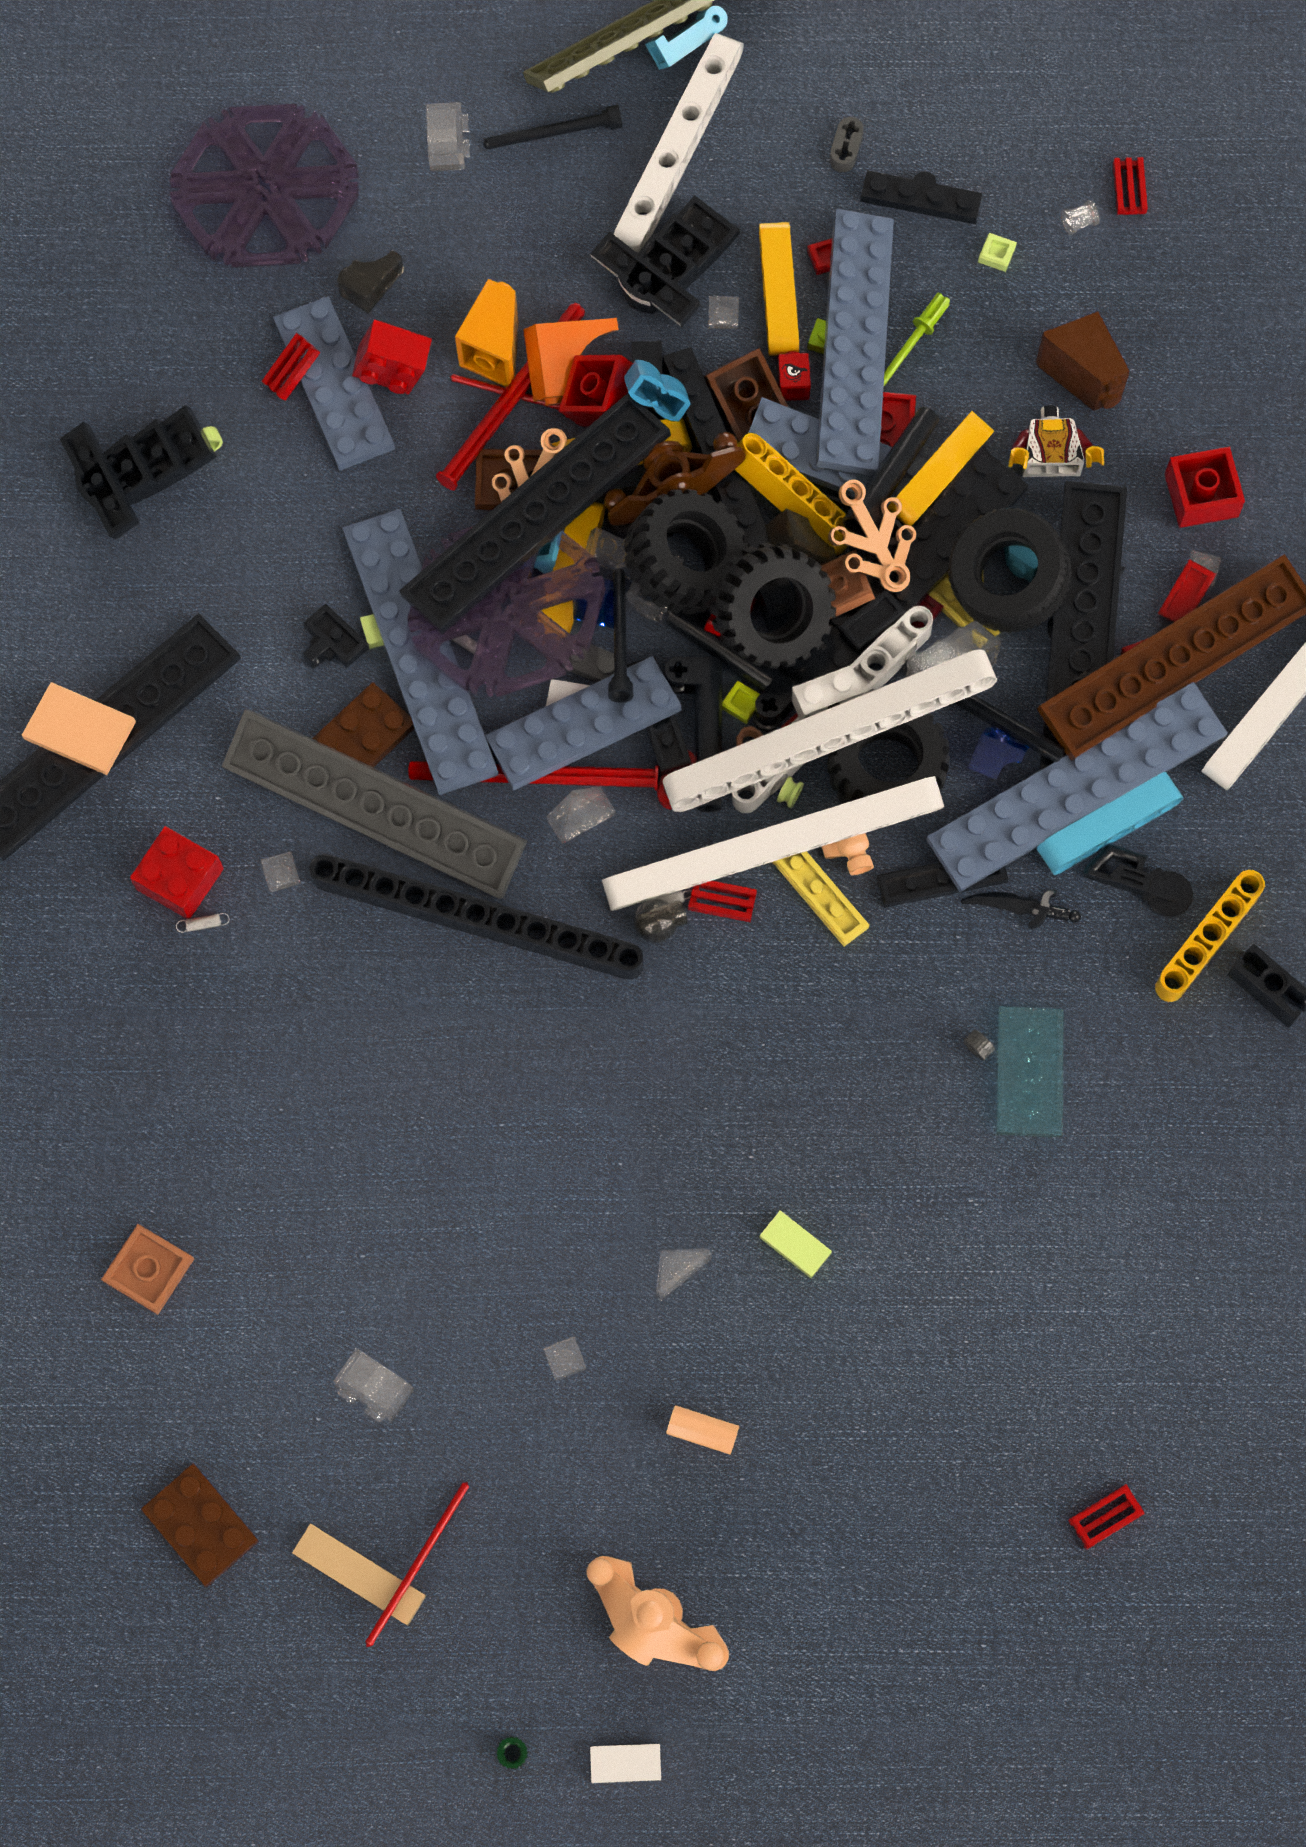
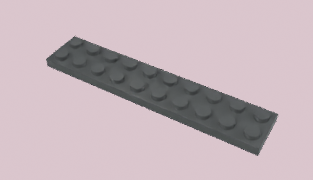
[222,709,528,899]

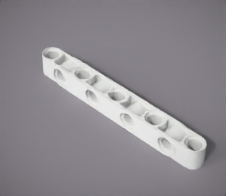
[614,33,744,253]
[732,606,933,813]

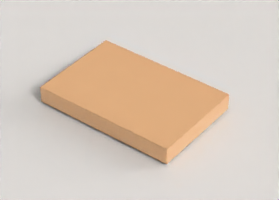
[22,682,136,775]

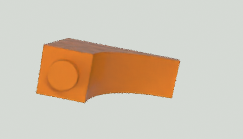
[523,318,619,406]

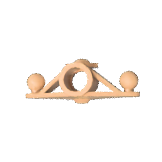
[586,1556,729,1671]

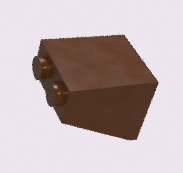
[1036,311,1130,411]

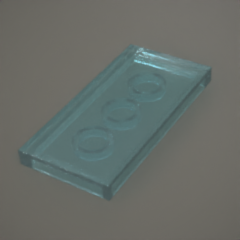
[996,1006,1064,1137]

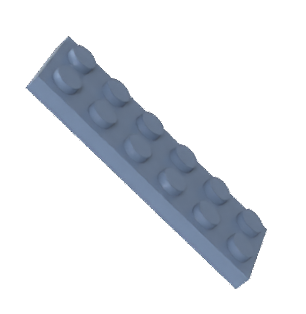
[273,296,395,471]
[748,397,927,506]
[485,656,682,791]

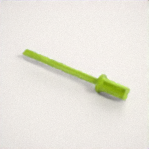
[884,292,950,386]

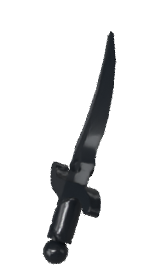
[961,889,1081,929]

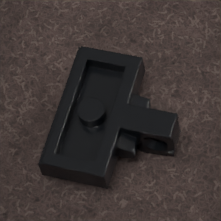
[303,604,369,669]

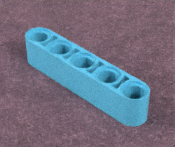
[1036,772,1184,875]

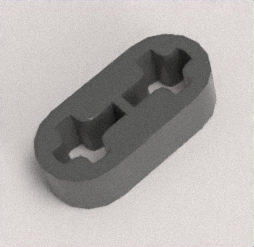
[830,117,864,172]

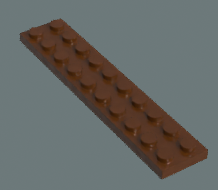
[1037,554,1306,761]

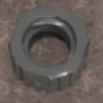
[963,1029,995,1061]

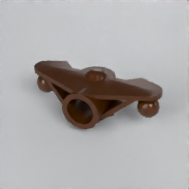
[604,432,746,526]

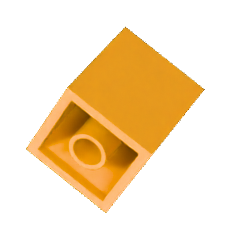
[455,279,519,387]

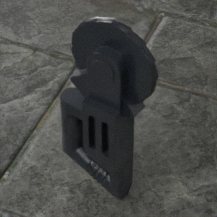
[1083,844,1193,917]

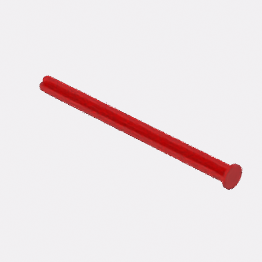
[436,303,585,491]
[408,761,659,791]

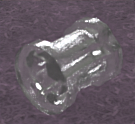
[1061,199,1100,235]

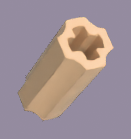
[667,1405,739,1455]

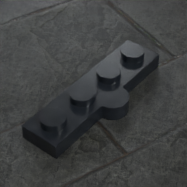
[860,170,982,225]

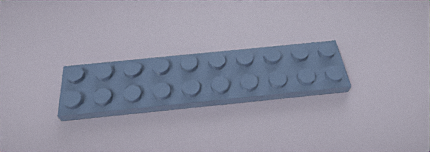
[816,209,894,476]
[342,509,498,795]
[926,682,1228,892]

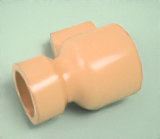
[821,833,874,875]

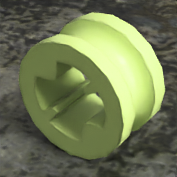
[777,776,804,808]

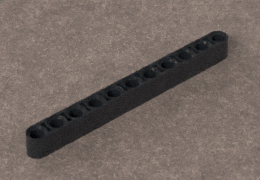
[309,854,643,980]

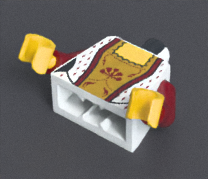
[1008,405,1104,477]

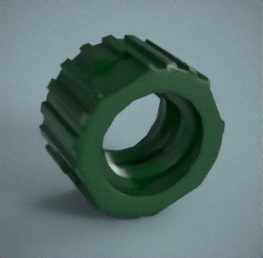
[497,1737,528,1769]

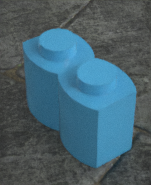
[624,360,691,421]

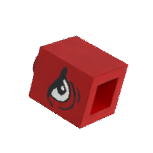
[777,351,811,401]

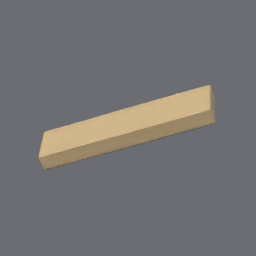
[292,1523,426,1626]

